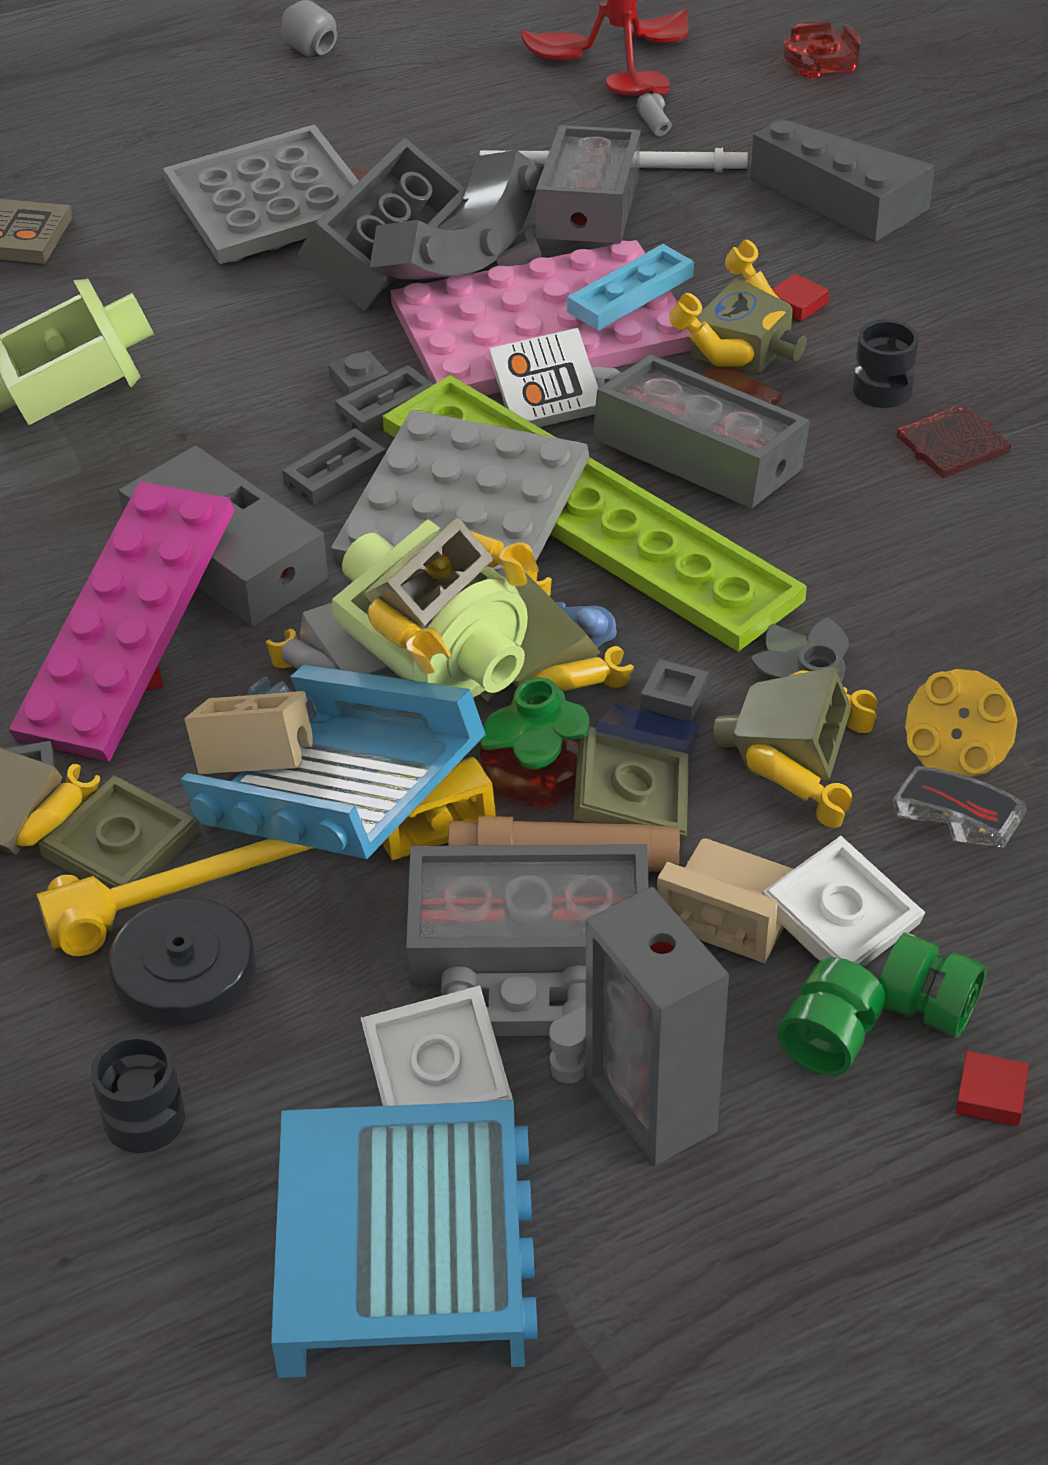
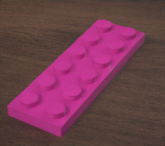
[8,481,235,762]

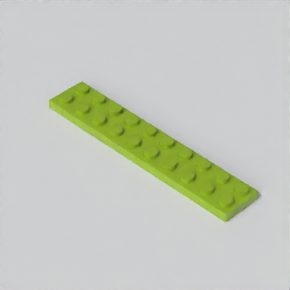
[383,375,807,652]

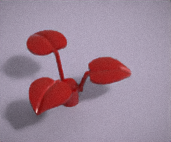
[521,0,689,96]

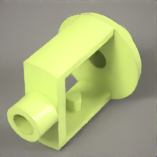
[0,278,154,425]
[332,519,528,698]

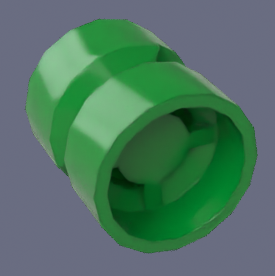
[879,932,987,1038]
[777,957,886,1076]

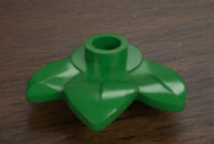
[480,678,590,769]

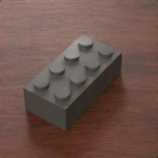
[297,137,466,312]

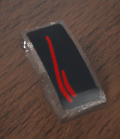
[892,766,1027,847]

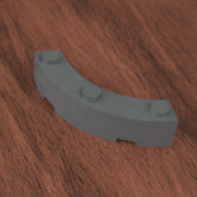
[369,150,541,280]

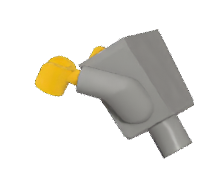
[265,603,429,711]

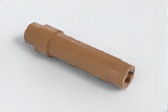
[448,816,680,873]

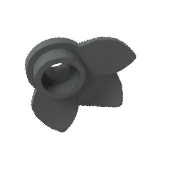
[751,618,849,682]

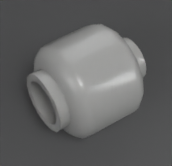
[281,0,337,57]

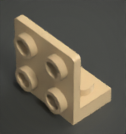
[657,839,793,963]

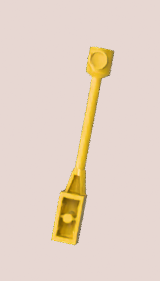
[36,757,496,956]

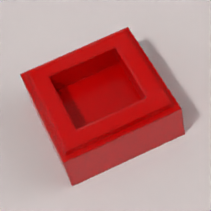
[772,273,829,322]
[956,1051,1029,1127]

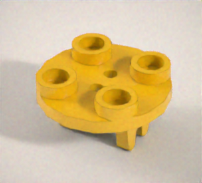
[905,669,1018,779]

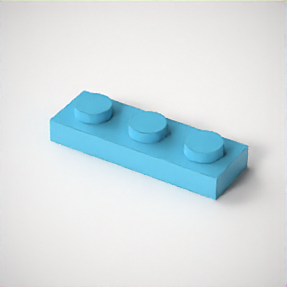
[567,244,694,331]

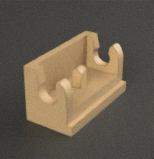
[184,691,313,774]

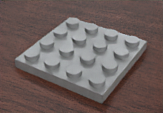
[163,124,359,264]
[331,410,589,590]

